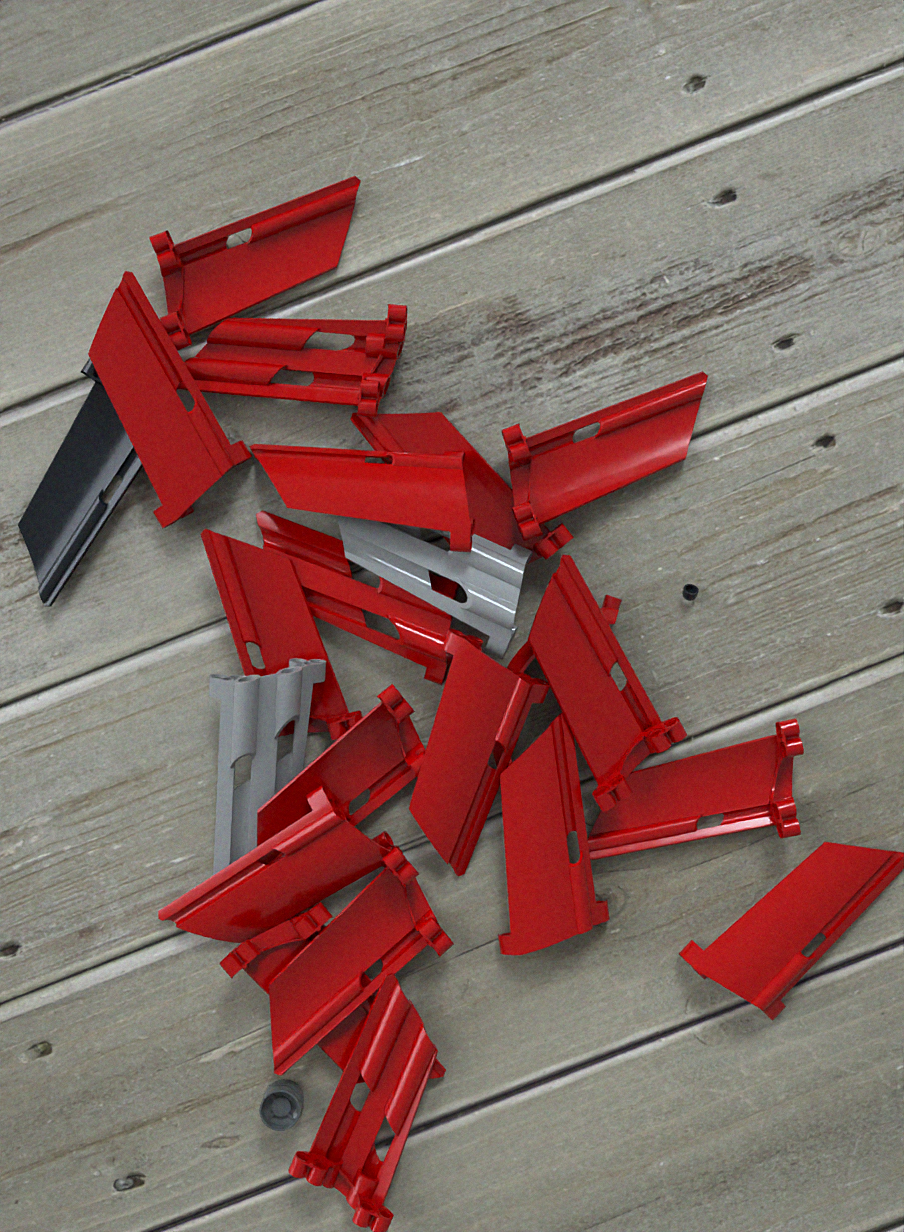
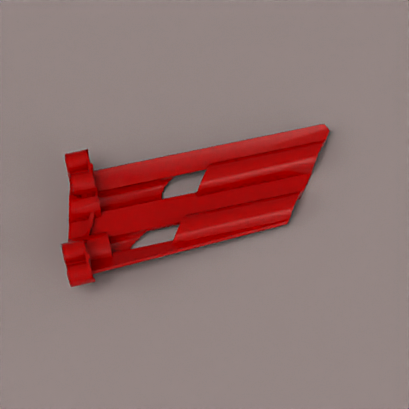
[177,304,408,418]
[256,510,460,686]
[288,972,438,1232]

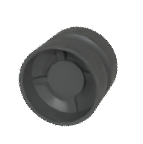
[259,1079,304,1131]

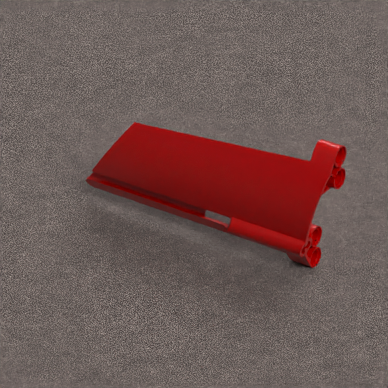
[528,555,687,811]
[409,629,550,877]

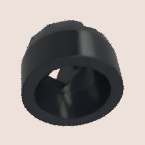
[682,584,699,601]

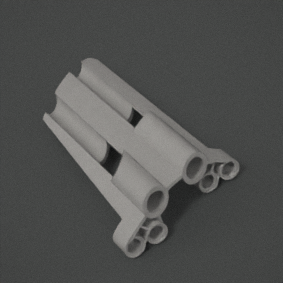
[337,515,533,659]
[209,658,326,875]

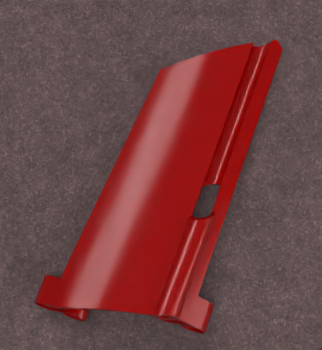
[149,176,361,351]
[88,271,252,529]
[501,371,708,541]
[350,412,574,564]
[249,444,475,553]
[200,528,363,740]
[257,684,426,866]
[498,712,610,955]
[588,718,804,861]
[158,784,404,943]
[678,842,904,1021]
[269,847,454,1076]
[219,902,446,1084]

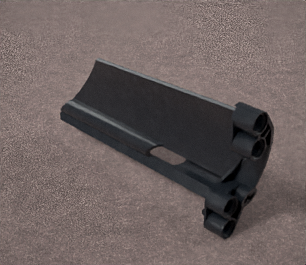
[18,358,143,607]

